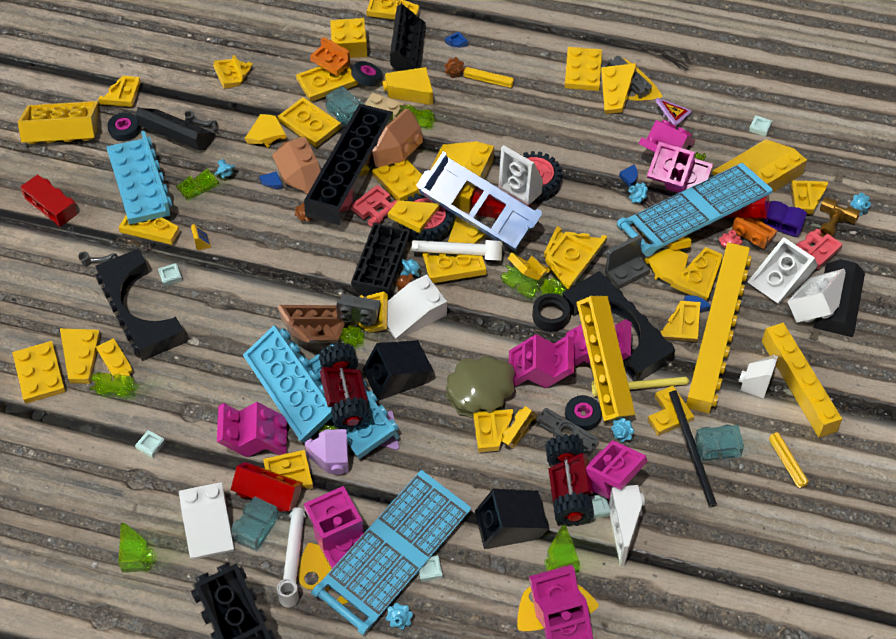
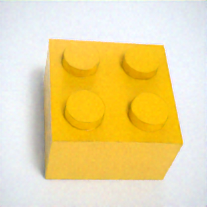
[330,18,367,58]

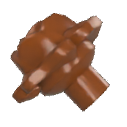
[444,57,465,78]
[294,203,313,222]
[396,273,413,292]

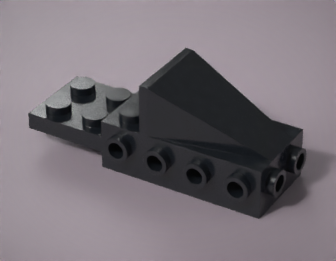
[190,562,276,639]

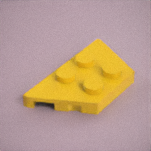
[545,232,607,289]

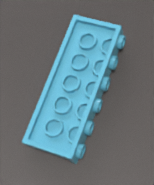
[106,131,172,225]
[243,325,332,443]
[309,344,400,459]

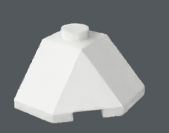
[739,355,778,398]

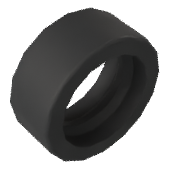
[532,293,570,332]

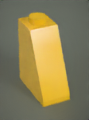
[382,67,433,105]

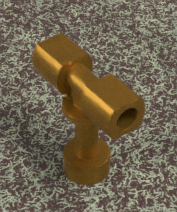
[819,197,861,237]

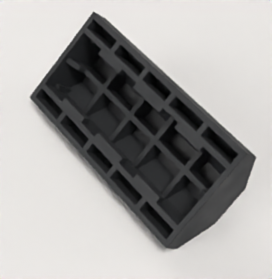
[390,3,426,71]
[136,108,216,150]
[351,223,410,296]
[813,259,865,337]

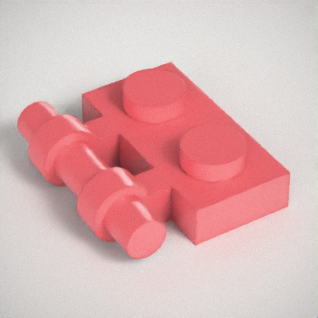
[351,185,397,227]
[796,229,843,270]

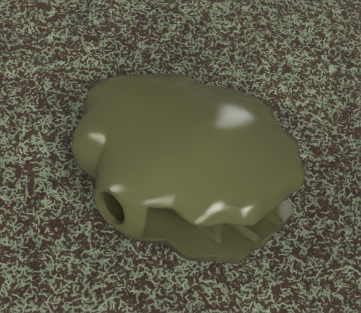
[446,355,515,418]

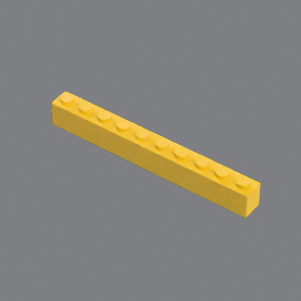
[686,242,752,414]

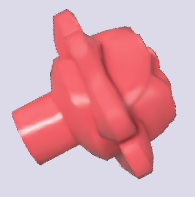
[719,230,742,248]

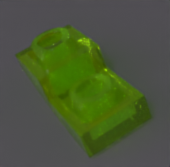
[176,168,219,199]

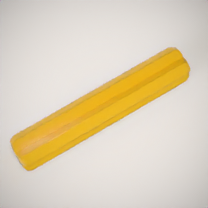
[463,67,514,88]
[769,432,809,488]

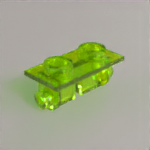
[398,105,436,129]
[501,264,541,298]
[89,372,136,396]

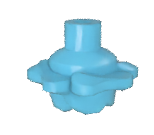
[214,159,236,178]
[629,183,648,203]
[850,192,871,216]
[401,259,420,277]
[611,417,634,442]
[386,603,413,629]

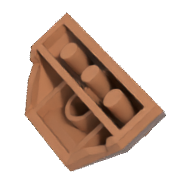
[372,109,423,167]
[272,137,321,194]
[278,305,346,343]

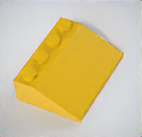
[18,101,99,144]
[712,139,807,195]
[419,141,494,213]

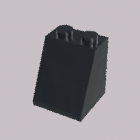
[362,340,433,400]
[475,489,549,549]

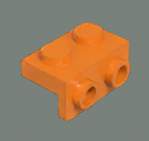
[310,37,350,76]
[732,217,777,249]

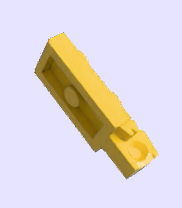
[96,338,133,387]

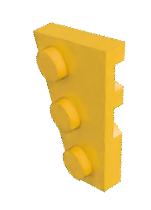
[601,63,637,114]

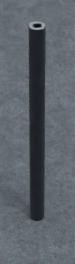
[669,390,717,507]

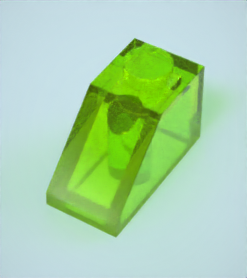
[118,523,153,573]
[544,525,580,574]

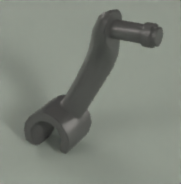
[185,110,218,132]
[78,251,118,266]

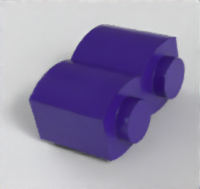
[763,201,807,237]

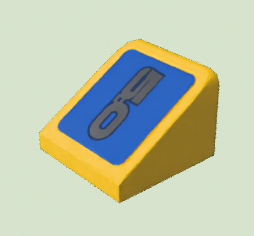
[191,224,211,251]

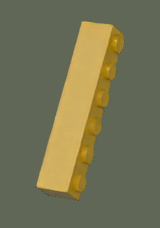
[576,296,635,421]
[761,322,842,438]

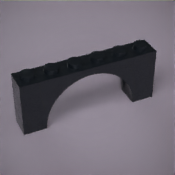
[95,248,187,361]
[562,271,676,381]

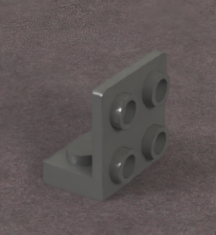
[605,235,650,289]
[336,294,380,326]

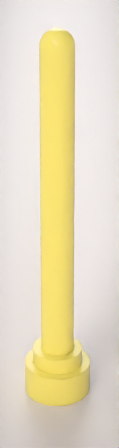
[592,377,689,397]

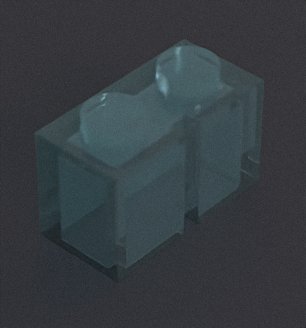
[325,86,362,126]
[694,425,744,461]
[231,497,279,552]

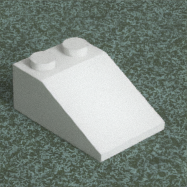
[498,145,543,205]
[747,237,818,305]
[788,269,846,323]
[387,275,447,340]
[179,482,234,560]
[609,485,645,567]

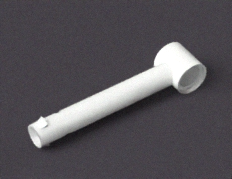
[412,240,503,261]
[277,507,306,608]

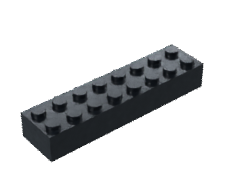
[304,103,393,225]

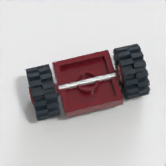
[319,343,372,431]
[545,434,594,526]

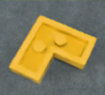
[647,385,695,436]

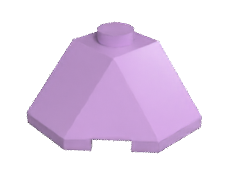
[305,429,349,475]

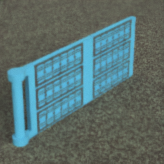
[617,163,773,257]
[311,470,471,636]

